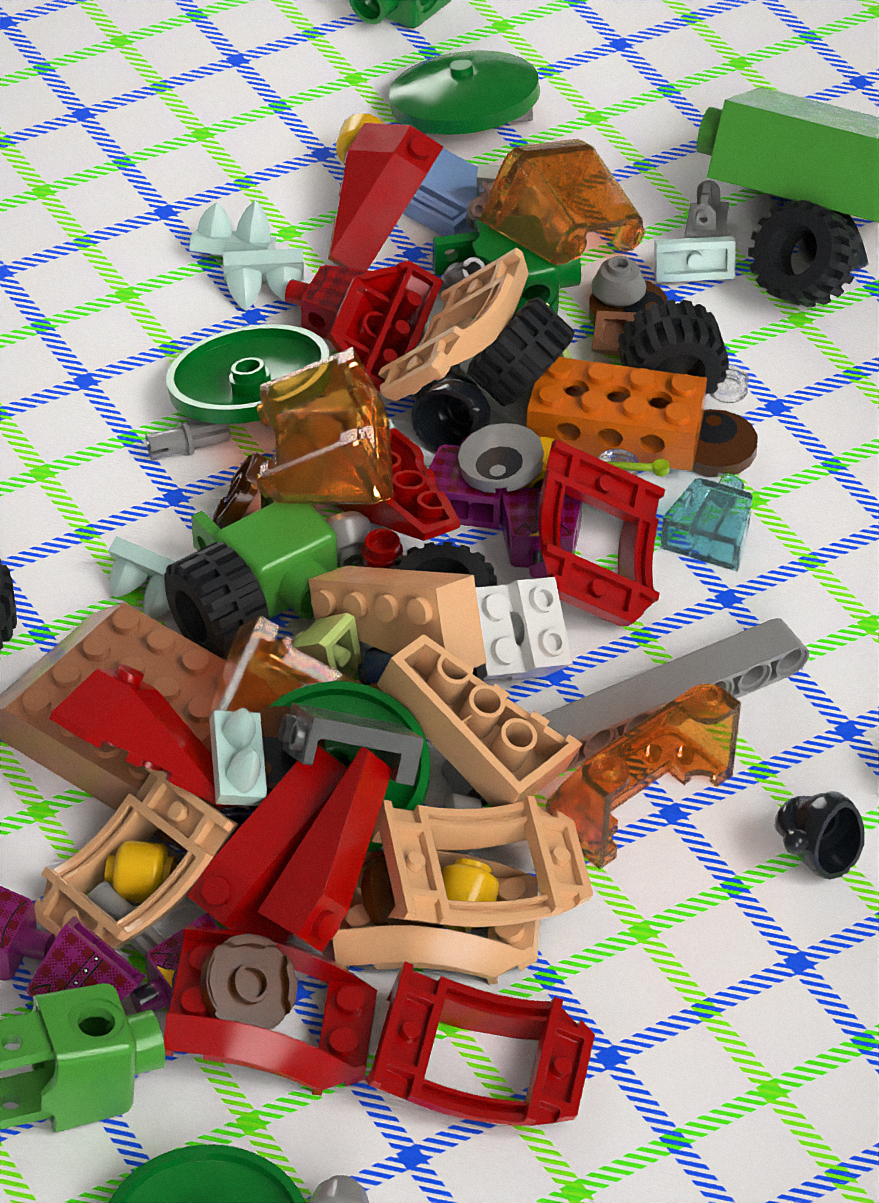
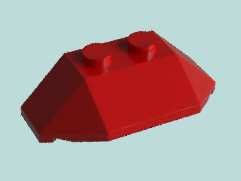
[327,260,443,392]

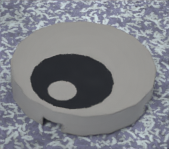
[458,423,544,493]

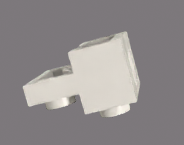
[476,577,573,681]

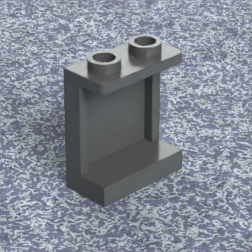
[279,703,424,786]

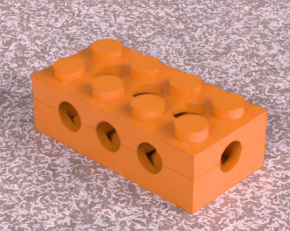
[526,357,707,471]

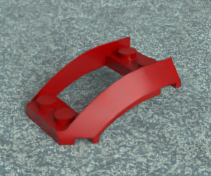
[538,439,665,626]
[164,925,378,1096]
[365,961,595,1126]

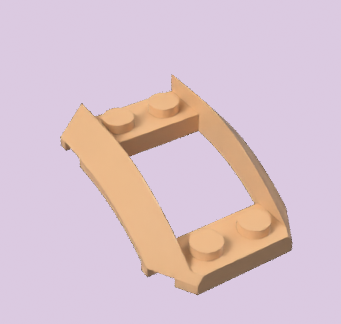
[378,248,529,401]
[34,768,239,950]
[372,795,593,927]
[332,851,541,985]

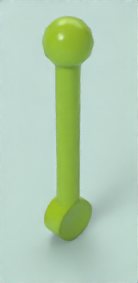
[607,459,670,477]

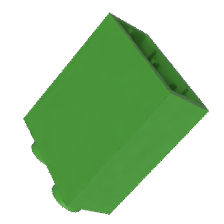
[697,87,879,223]

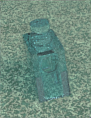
[661,474,753,572]

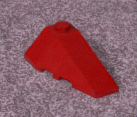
[328,123,444,270]
[324,428,460,541]
[49,664,244,807]
[187,744,348,942]
[257,747,393,953]

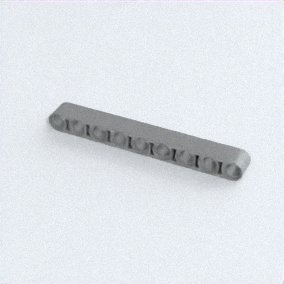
[441,618,810,807]

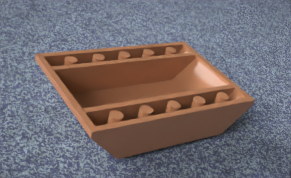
[0,602,276,852]

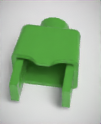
[191,476,337,619]
[0,983,165,1133]

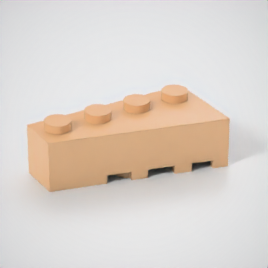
[308,566,486,668]
[377,634,583,807]

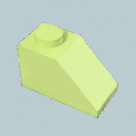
[289,613,362,684]

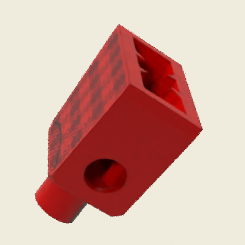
[285,265,371,340]

